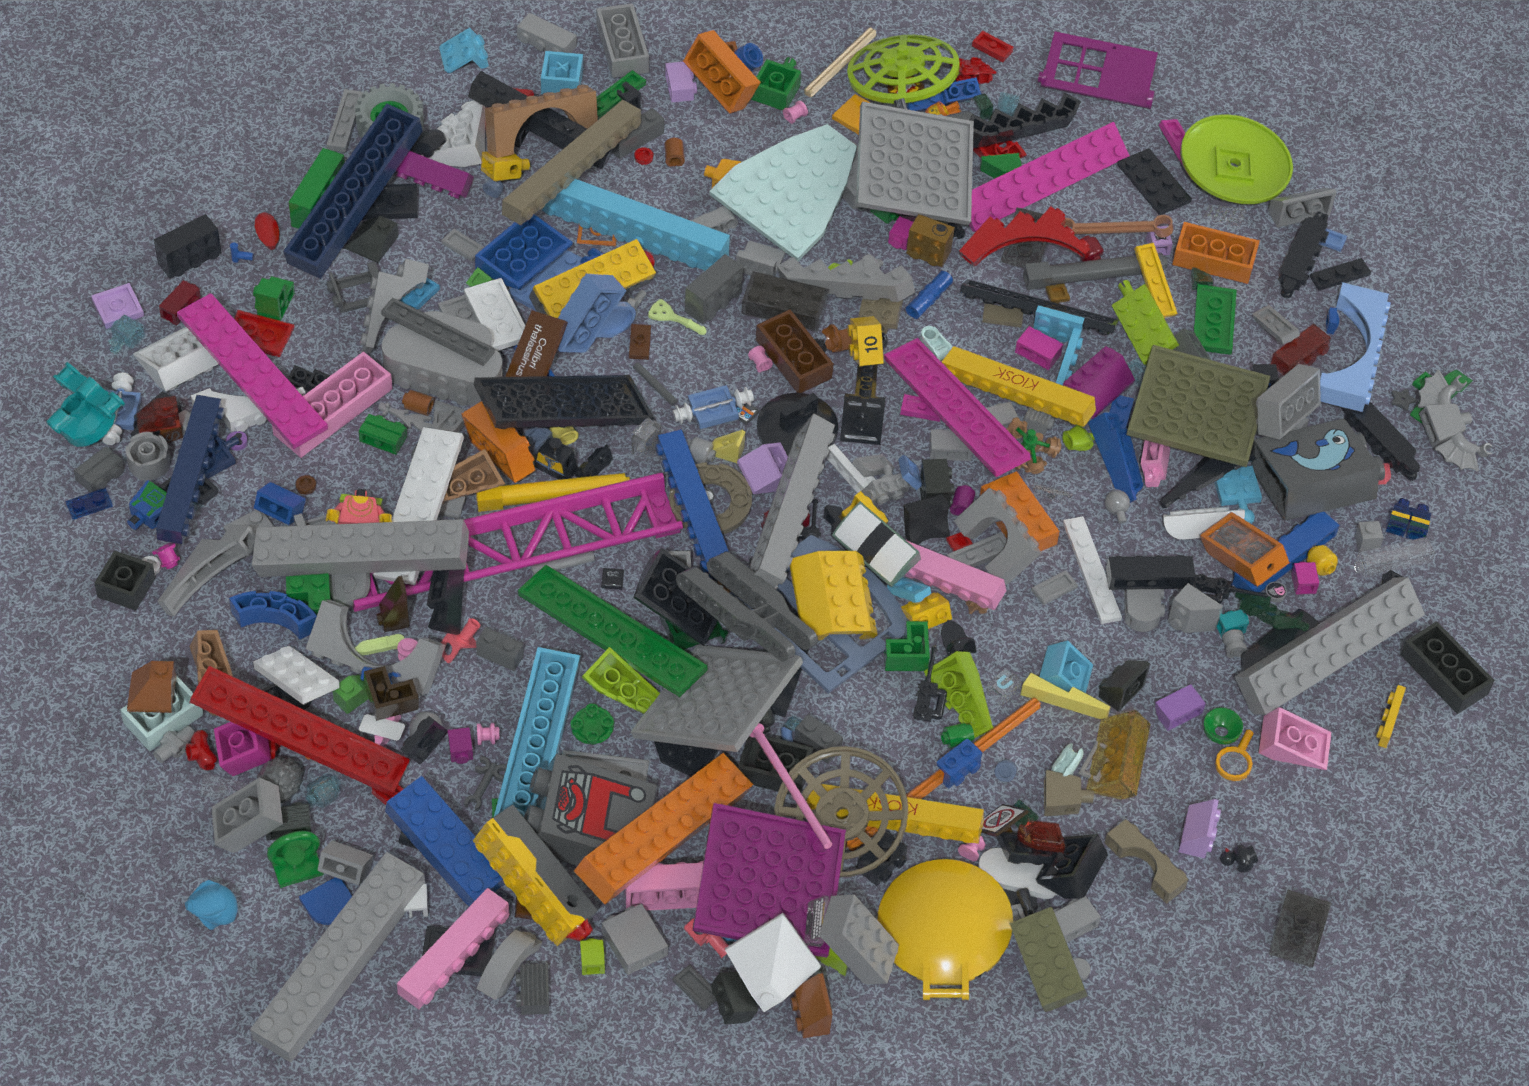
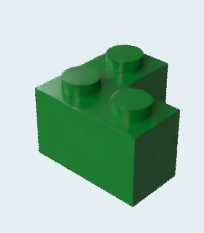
[253,276,295,321]
[286,573,331,616]
[884,621,930,671]

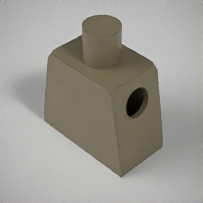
[1044,770,1094,816]

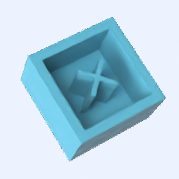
[541,51,583,94]

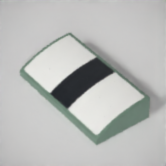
[832,502,921,588]

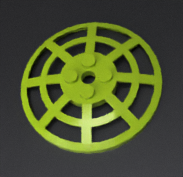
[847,34,960,104]

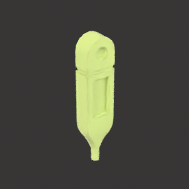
[355,634,405,655]

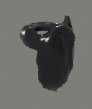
[941,620,977,656]

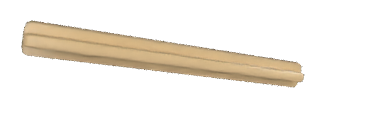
[804,27,876,97]

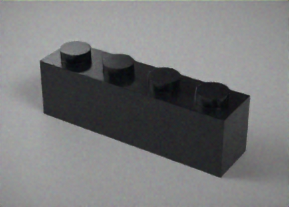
[1106,555,1196,590]

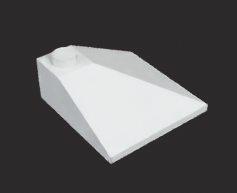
[725,913,821,1012]

